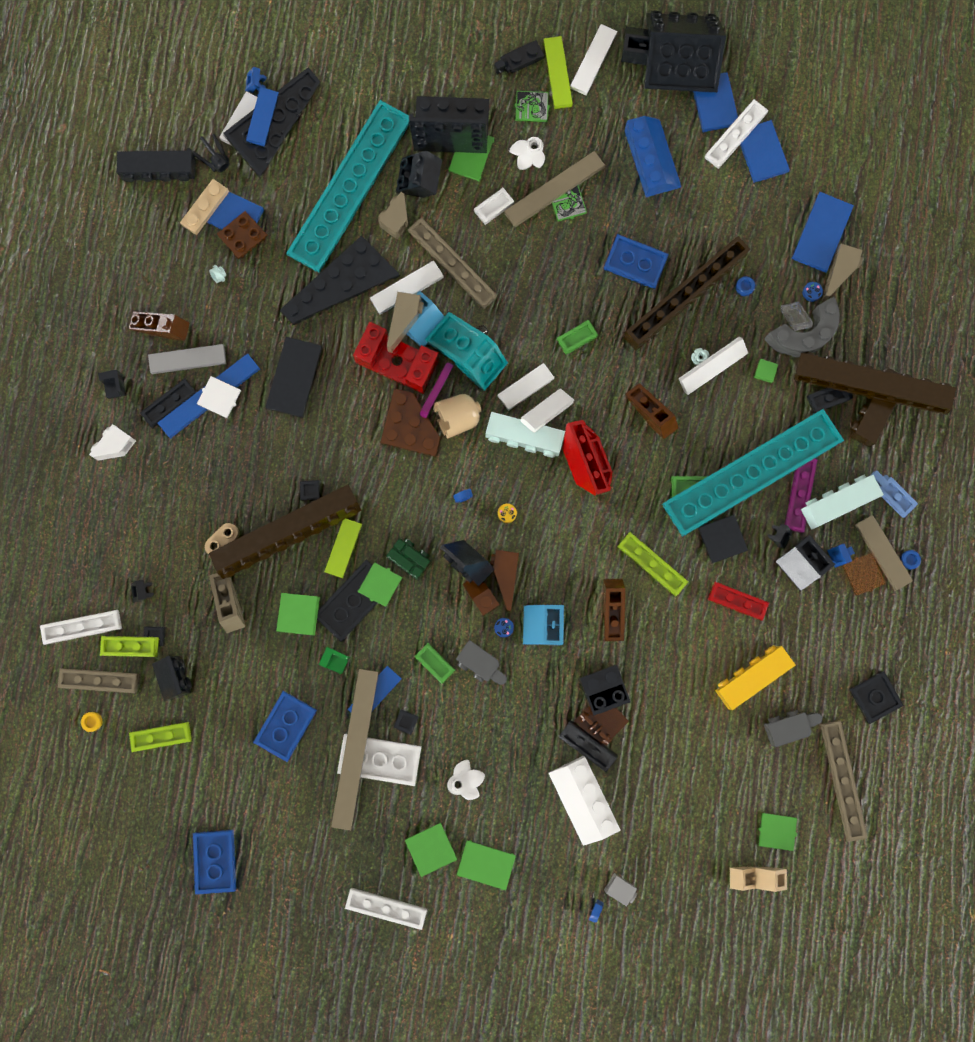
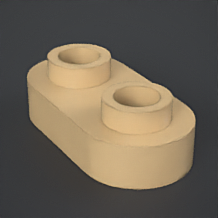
[205,523,239,554]

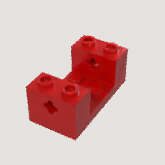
[353,321,439,394]

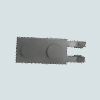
[456,640,507,685]
[764,709,823,747]

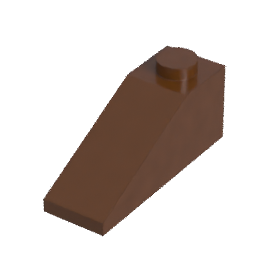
[625,383,678,439]
[490,550,519,612]
[603,579,625,641]

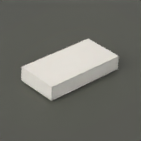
[474,188,514,225]

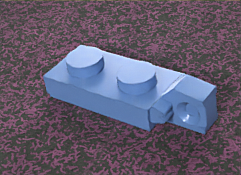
[870,470,918,518]

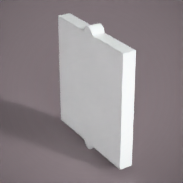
[197,376,241,418]

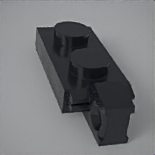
[494,40,544,75]
[807,388,853,414]

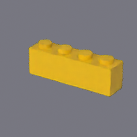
[715,645,795,710]

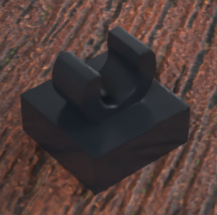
[768,524,793,549]
[131,580,154,603]

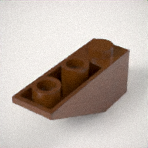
[129,311,190,341]

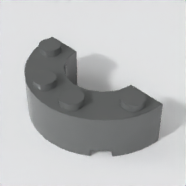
[764,297,840,357]

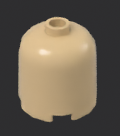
[433,394,481,439]

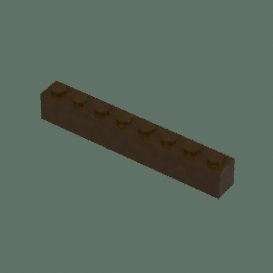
[623,236,751,351]
[794,352,957,415]
[209,484,362,579]

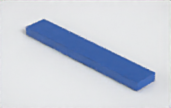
[158,353,260,439]

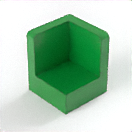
[319,647,350,674]

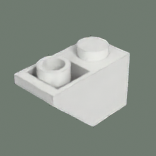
[89,424,136,460]

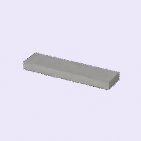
[148,344,227,374]

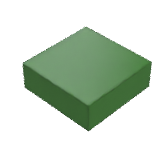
[754,359,778,383]

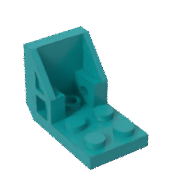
[425,312,508,391]

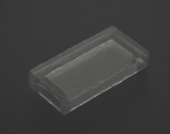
[781,302,813,331]

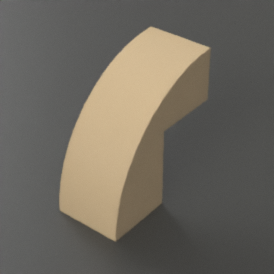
[730,867,787,892]

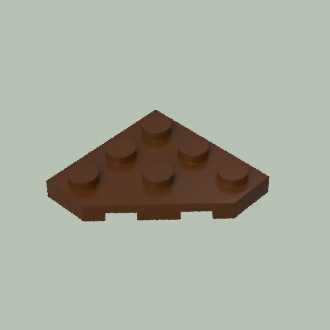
[380,388,440,457]

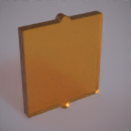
[842,553,886,596]

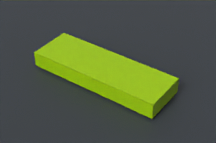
[324,519,362,579]
[100,636,159,657]
[129,722,192,752]

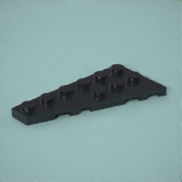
[223,67,320,178]
[280,235,400,325]

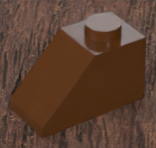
[462,581,499,616]

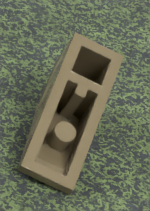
[821,244,863,302]
[387,292,424,353]
[209,573,245,633]

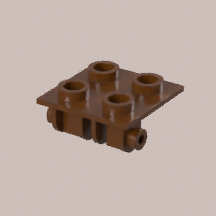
[217,211,268,259]
[574,706,629,745]

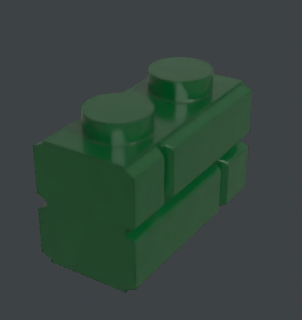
[386,538,431,581]

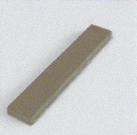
[504,151,605,227]
[408,217,497,309]
[820,720,868,842]

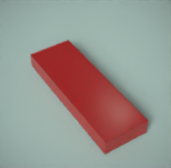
[708,582,769,621]

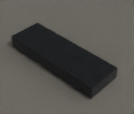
[140,378,197,429]
[559,720,618,772]

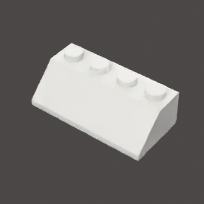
[549,756,621,846]

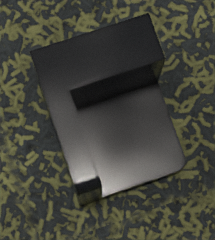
[98,369,126,399]

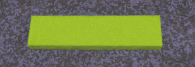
[543,36,573,109]
[617,532,689,597]

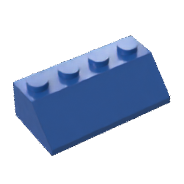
[624,116,681,197]

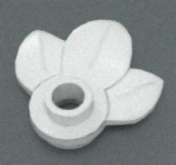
[509,137,545,170]
[447,760,485,800]

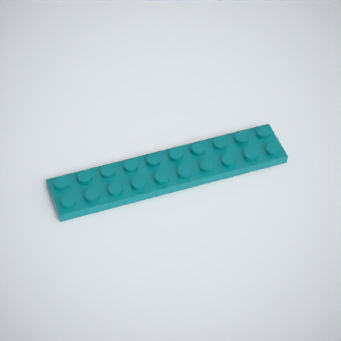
[287,100,410,273]
[662,409,844,537]

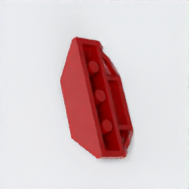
[562,420,613,496]

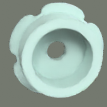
[209,265,226,283]
[691,348,710,366]

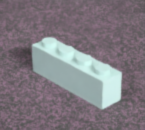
[485,412,565,458]
[801,474,884,530]

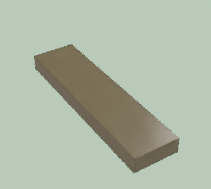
[855,515,913,591]
[57,668,139,693]

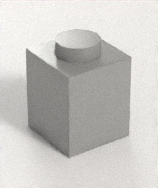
[604,873,637,906]

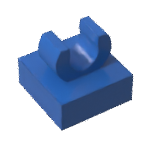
[245,67,267,93]
[827,544,855,568]

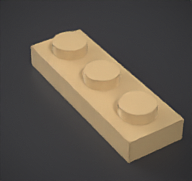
[180,179,229,235]

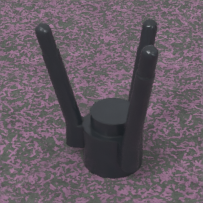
[187,134,230,173]

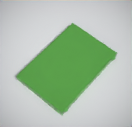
[448,135,494,181]
[457,840,516,890]

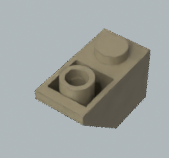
[378,192,408,240]

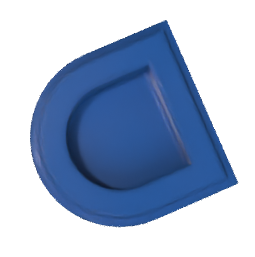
[589,899,604,923]

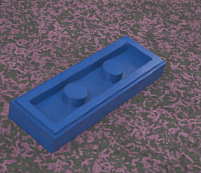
[246,87,279,147]
[348,666,402,712]

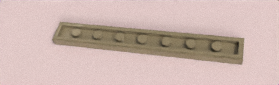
[331,669,379,831]

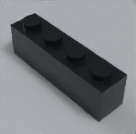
[116,150,196,182]

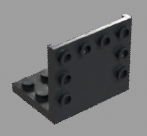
[644,11,726,93]
[409,96,489,153]

